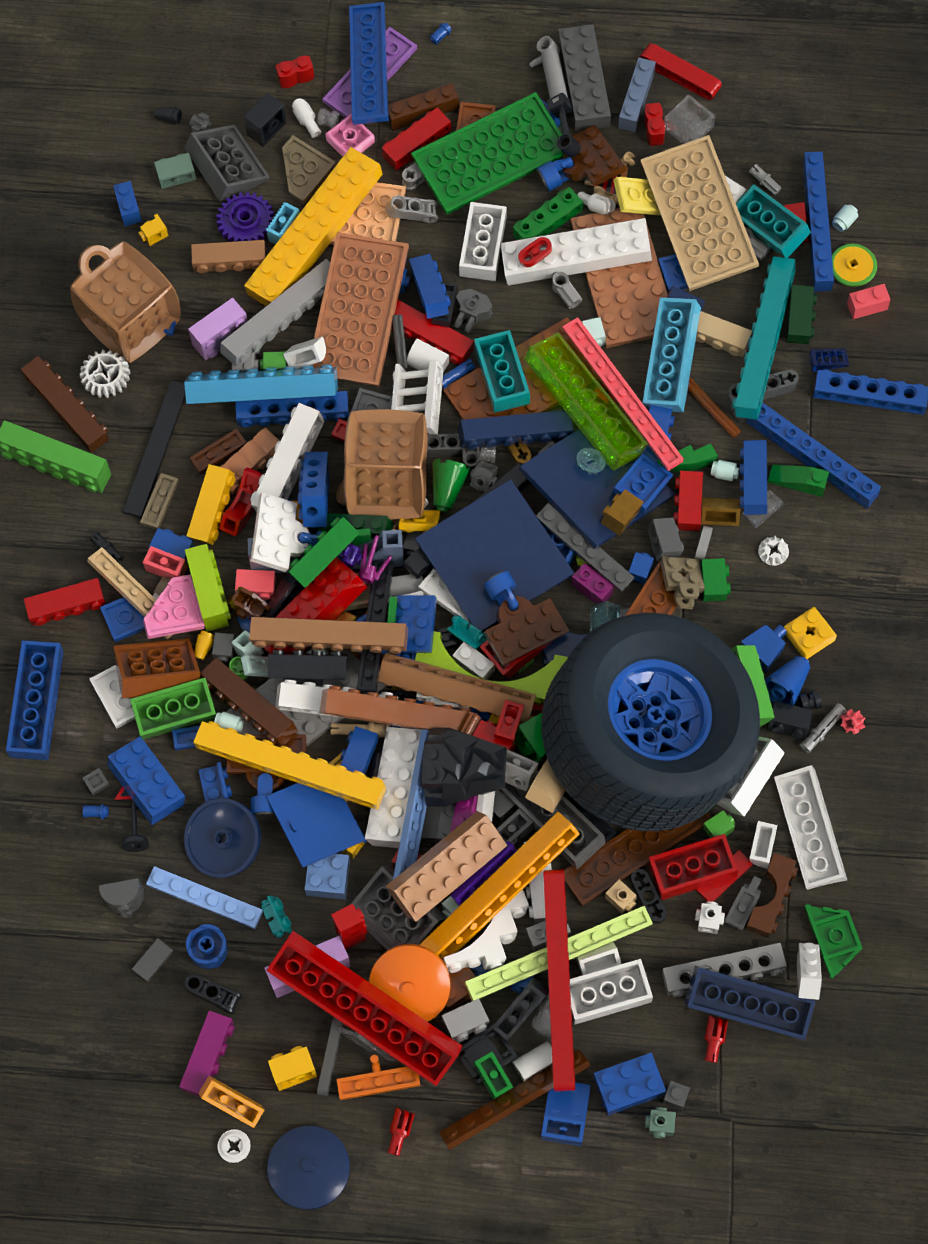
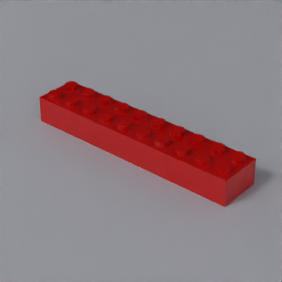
[266,931,462,1086]

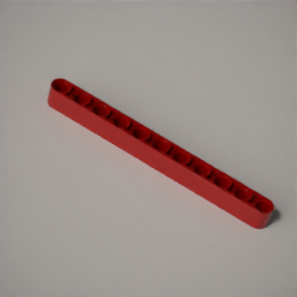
[543,869,575,1092]

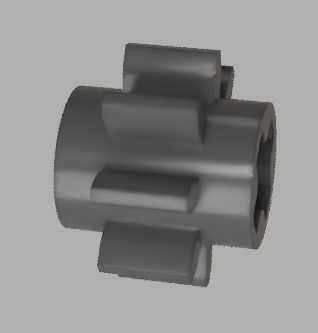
[189,112,212,133]

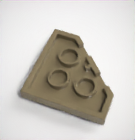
[282,135,336,204]

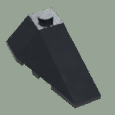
[262,571,305,618]

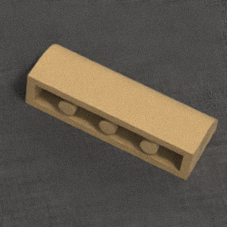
[525,759,566,813]

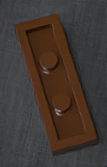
[190,428,247,475]

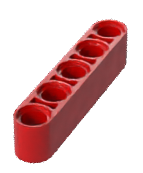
[639,43,722,100]

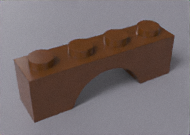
[388,83,459,131]
[746,853,798,938]

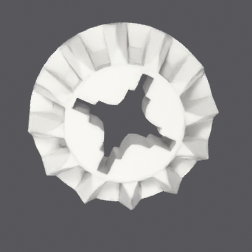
[758,536,789,566]
[218,1129,250,1163]

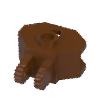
[227,587,270,620]

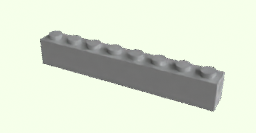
[220,259,330,366]

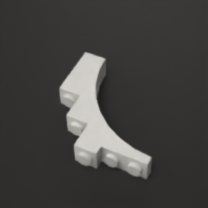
[443,889,529,973]

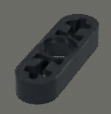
[631,869,666,924]

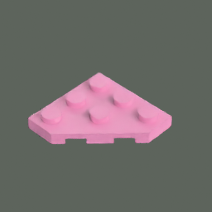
[143,575,205,639]

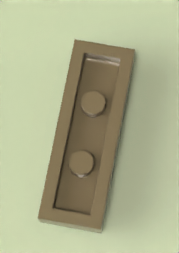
[140,473,179,530]

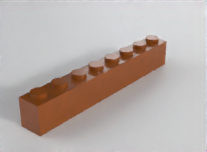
[319,686,477,735]

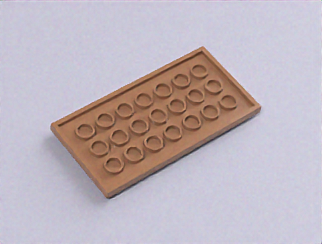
[570,208,668,348]
[311,232,409,387]

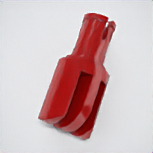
[704,1015,728,1063]
[387,1107,415,1156]

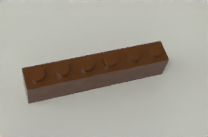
[21,356,109,453]
[200,658,298,747]

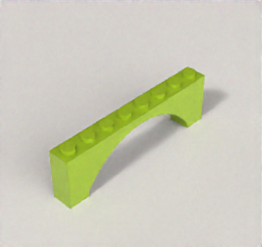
[415,631,568,705]

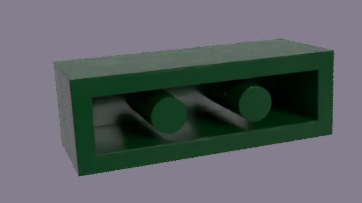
[786,285,817,345]

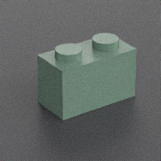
[154,153,196,189]

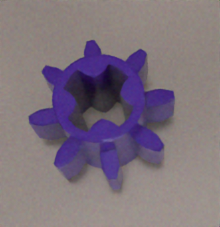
[339,544,362,568]

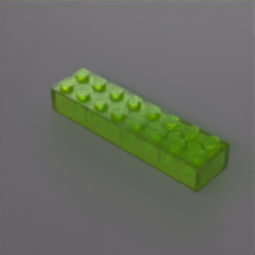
[524,332,648,471]

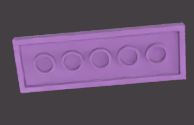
[323,27,417,118]

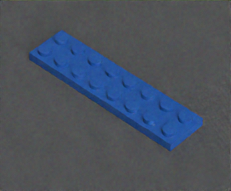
[349,2,389,125]

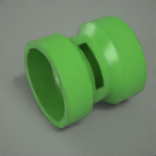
[229,657,249,680]

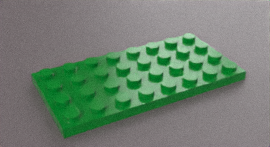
[411,92,565,215]

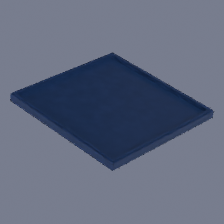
[519,417,675,549]
[415,480,574,631]

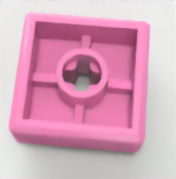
[325,114,375,157]

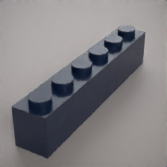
[457,410,574,449]

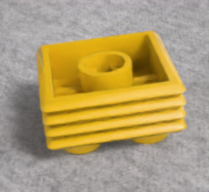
[784,607,837,659]

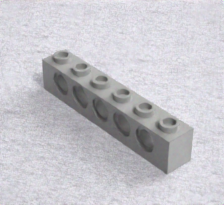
[662,943,787,997]

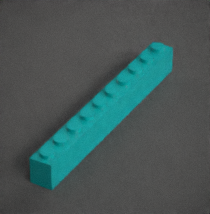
[732,257,796,420]

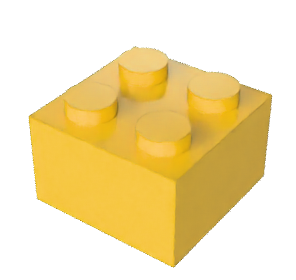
[268,1046,318,1091]

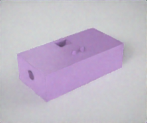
[265,936,351,998]

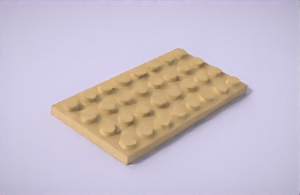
[641,135,759,291]

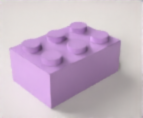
[188,298,248,361]

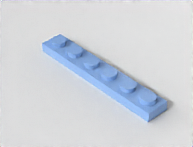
[146,866,263,929]

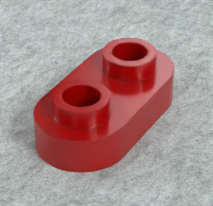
[518,237,552,268]

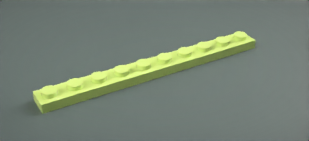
[464,906,653,1001]

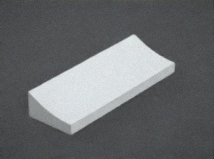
[774,765,847,890]

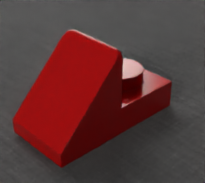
[494,700,524,743]

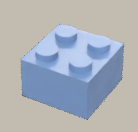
[305,854,350,899]

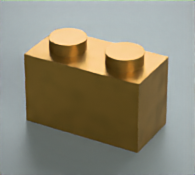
[601,489,644,536]

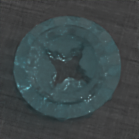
[575,448,606,475]

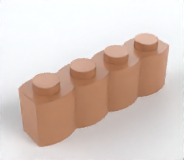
[221,428,279,495]

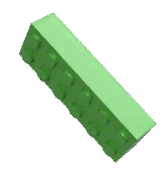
[0,420,111,493]

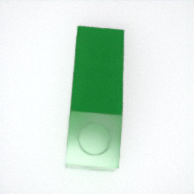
[767,465,829,497]

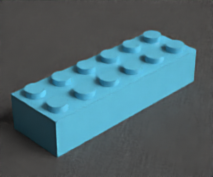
[642,297,701,413]

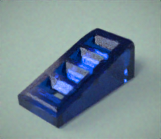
[809,348,849,372]

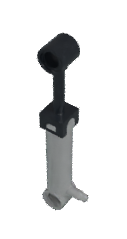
[529,36,581,158]

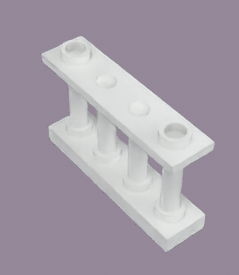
[391,360,444,434]

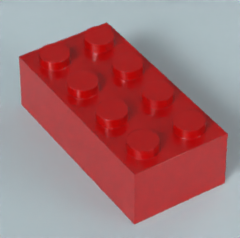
[648,834,738,900]

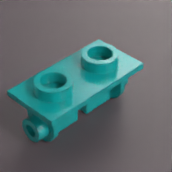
[447,615,487,649]
[261,896,293,938]

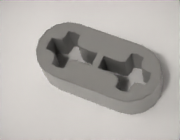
[695,526,713,561]

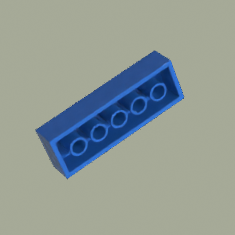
[6,640,64,760]

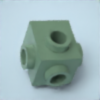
[645,1107,676,1138]

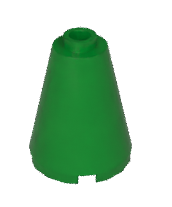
[432,459,470,513]

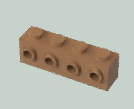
[191,240,266,273]

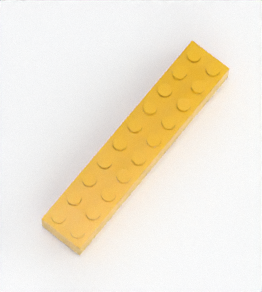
[244,147,383,306]

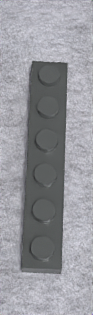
[536,503,635,593]

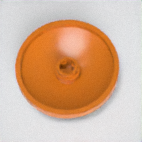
[369,944,451,1022]

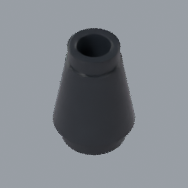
[154,107,182,125]

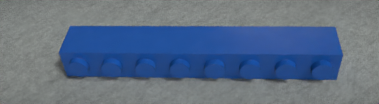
[802,152,834,292]

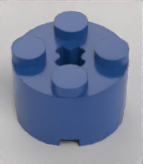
[186,924,229,969]

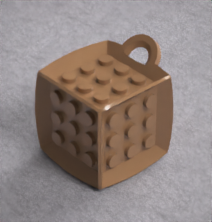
[70,241,181,363]
[336,409,428,519]

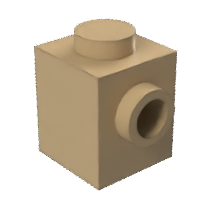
[605,879,637,914]

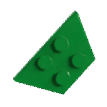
[804,904,863,979]

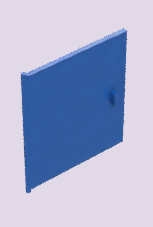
[266,783,367,868]

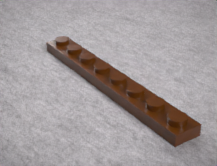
[439,1049,590,1150]

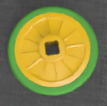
[832,244,877,287]

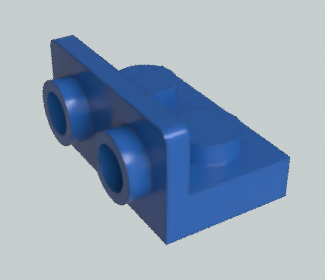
[199,762,232,803]

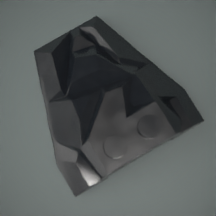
[421,728,507,807]

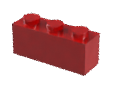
[674,471,703,531]

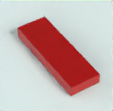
[696,850,753,902]

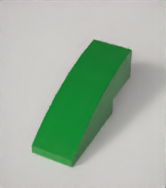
[657,443,718,472]

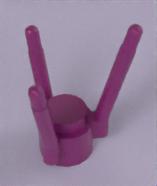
[358,535,392,584]

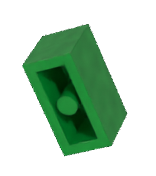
[701,558,731,602]
[473,1052,513,1100]

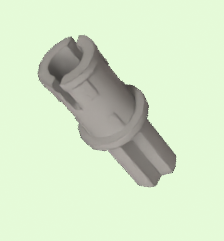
[749,164,781,195]

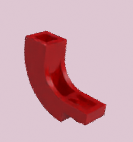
[219,467,263,536]

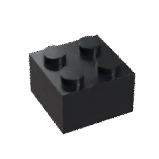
[244,93,287,147]

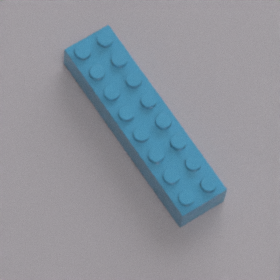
[184,364,338,404]

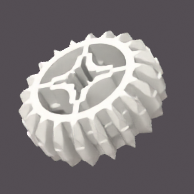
[80,349,130,398]

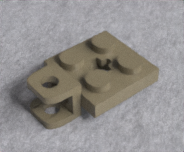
[660,556,705,609]

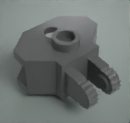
[455,289,493,333]

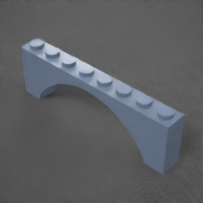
[248,530,404,574]

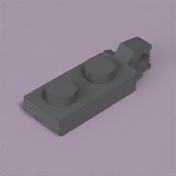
[724,876,762,931]

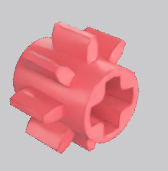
[841,709,866,734]

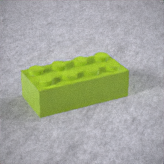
[185,544,231,632]

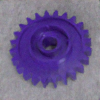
[216,191,274,242]

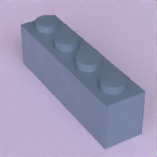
[618,58,656,132]

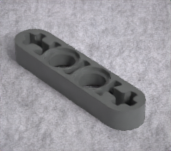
[317,1017,344,1096]

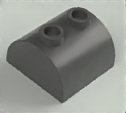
[99,878,144,918]

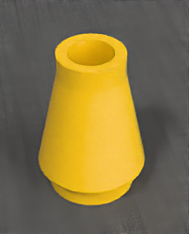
[194,630,215,660]

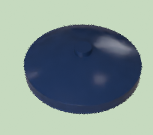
[184,798,261,878]
[267,1126,350,1210]

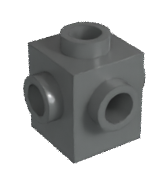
[469,460,499,492]

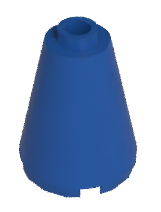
[764,656,810,705]

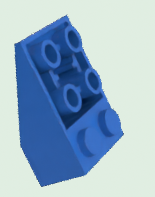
[541,1083,591,1146]

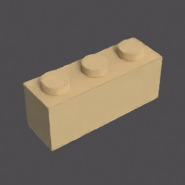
[696,311,752,357]

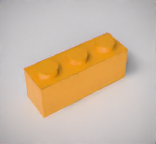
[199,1076,264,1128]

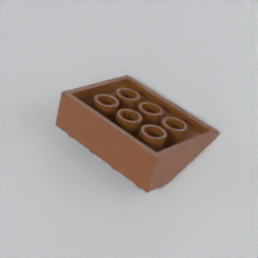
[113,638,200,698]

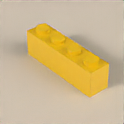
[187,464,235,545]

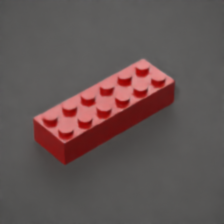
[264,558,367,653]

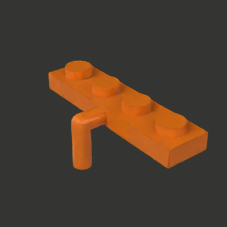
[337,1055,421,1101]

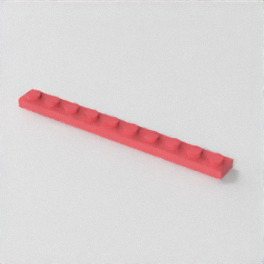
[562,317,684,471]

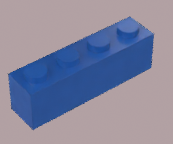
[409,254,451,319]
[740,440,767,515]

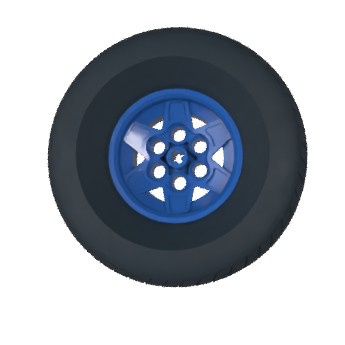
[541,613,760,831]

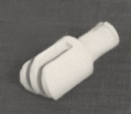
[292,99,321,138]
[578,192,616,215]

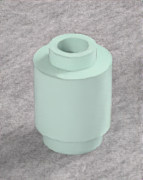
[832,205,858,232]
[711,460,740,482]
[214,712,244,733]

